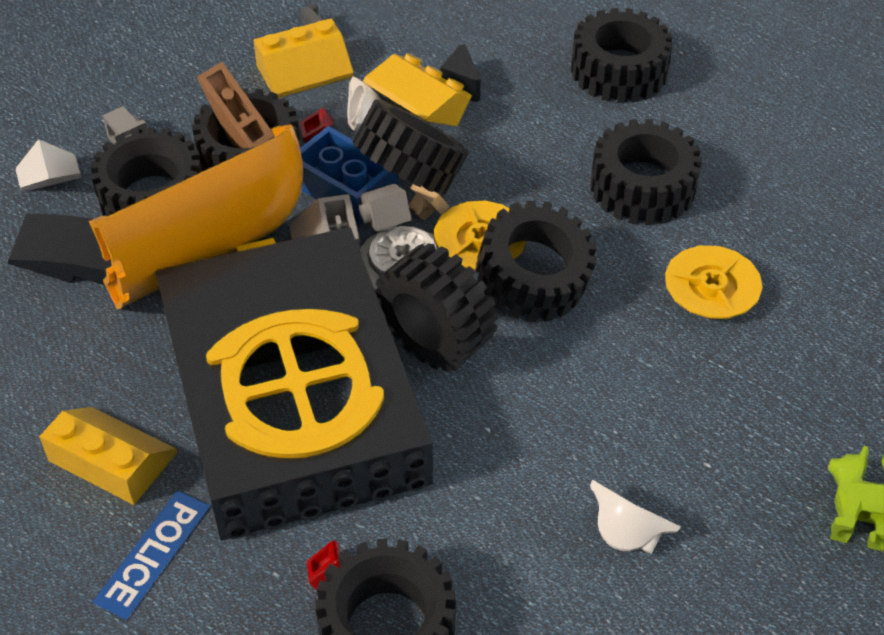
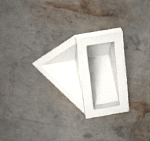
[15,139,82,192]

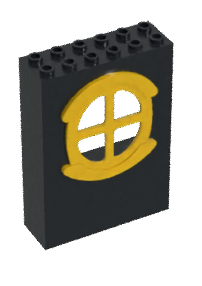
[155,227,433,541]

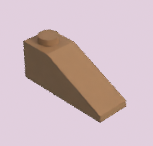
[197,62,274,148]

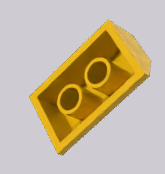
[253,18,354,98]
[363,53,472,126]
[39,407,177,505]

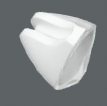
[347,76,388,131]
[590,480,681,554]

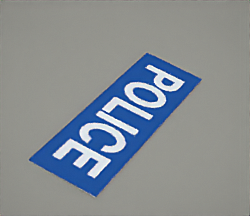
[92,490,210,620]

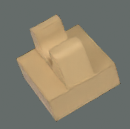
[409,185,450,221]

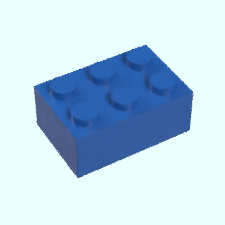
[300,126,398,225]

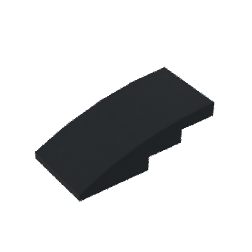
[7,214,112,285]

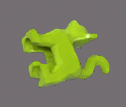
[828,446,884,552]

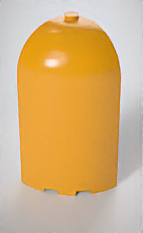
[89,125,303,309]

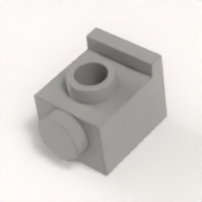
[102,106,147,144]

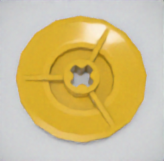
[434,201,527,270]
[665,245,763,319]

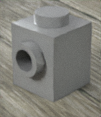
[359,184,411,232]

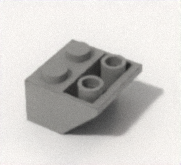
[289,194,360,250]

